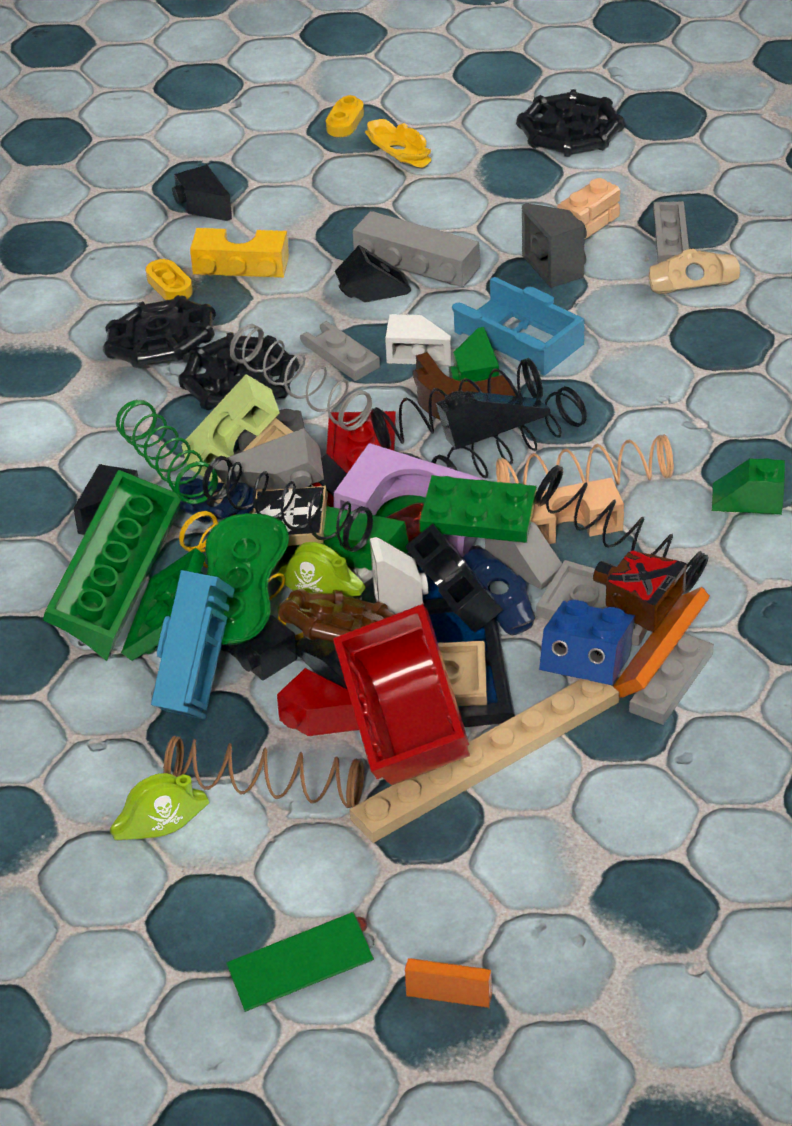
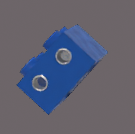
[539,600,635,685]

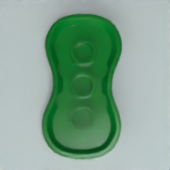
[205,513,289,645]

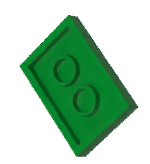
[420,475,537,543]
[121,548,206,661]

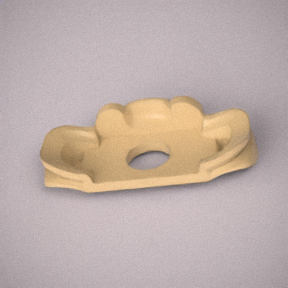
[649,249,740,294]

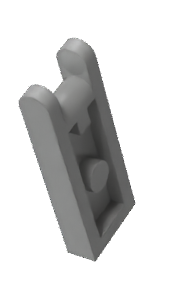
[300,321,380,381]

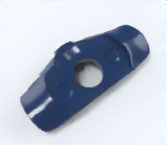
[173,477,254,522]
[463,549,535,635]

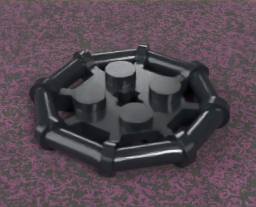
[516,89,625,156]
[103,295,216,368]
[178,332,300,410]

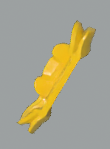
[364,119,431,168]

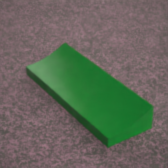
[43,470,181,661]

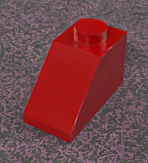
[277,668,359,736]

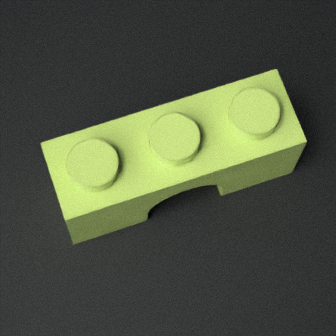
[181,374,280,481]

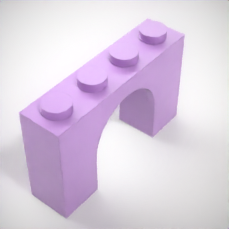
[334,443,488,557]

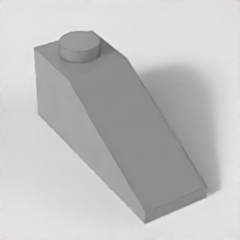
[214,428,324,490]

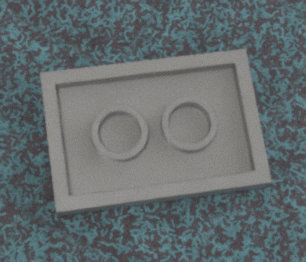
[536,560,648,646]

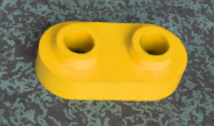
[326,95,364,137]
[146,259,193,300]

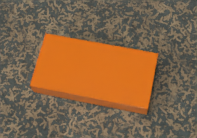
[405,958,492,1008]

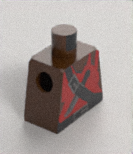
[593,550,687,632]

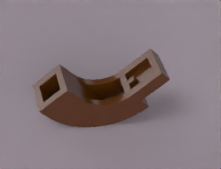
[413,352,516,420]

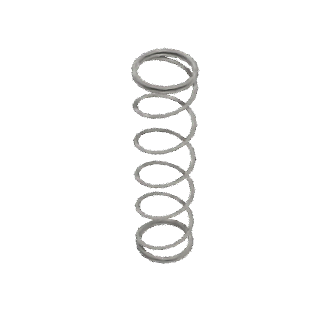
[230,324,372,431]

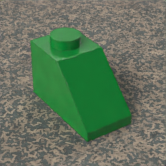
[449,327,499,382]
[712,458,785,514]

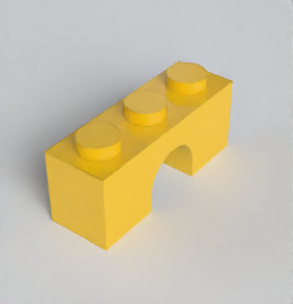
[190,228,289,278]

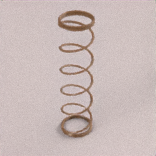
[163,736,364,808]

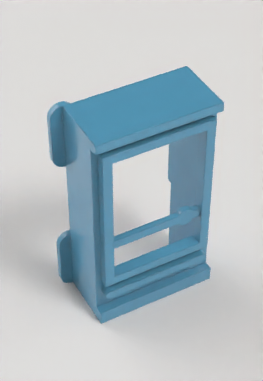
[452,277,584,376]
[151,570,234,720]

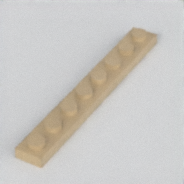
[349,679,619,843]

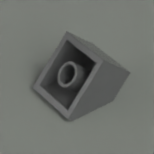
[522,203,587,288]

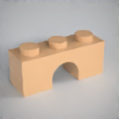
[531,478,624,544]

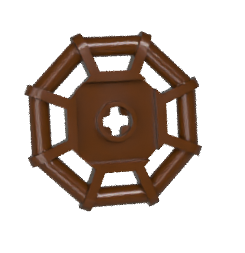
[277,589,395,642]

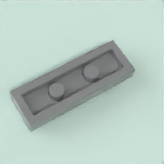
[653,201,689,263]
[629,633,714,725]

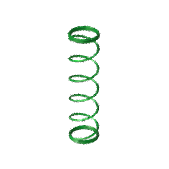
[115,400,218,504]

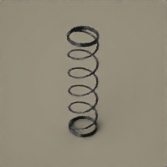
[370,358,543,449]
[431,386,587,479]
[202,456,373,552]
[535,465,709,594]

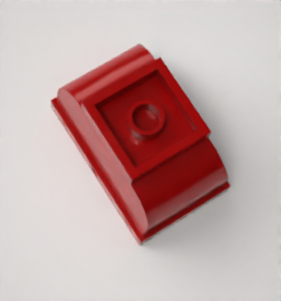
[333,604,470,785]

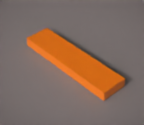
[613,587,710,698]

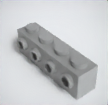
[353,211,480,287]

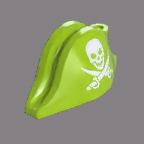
[277,542,365,597]
[110,773,209,840]

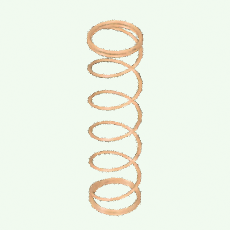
[496,434,674,485]

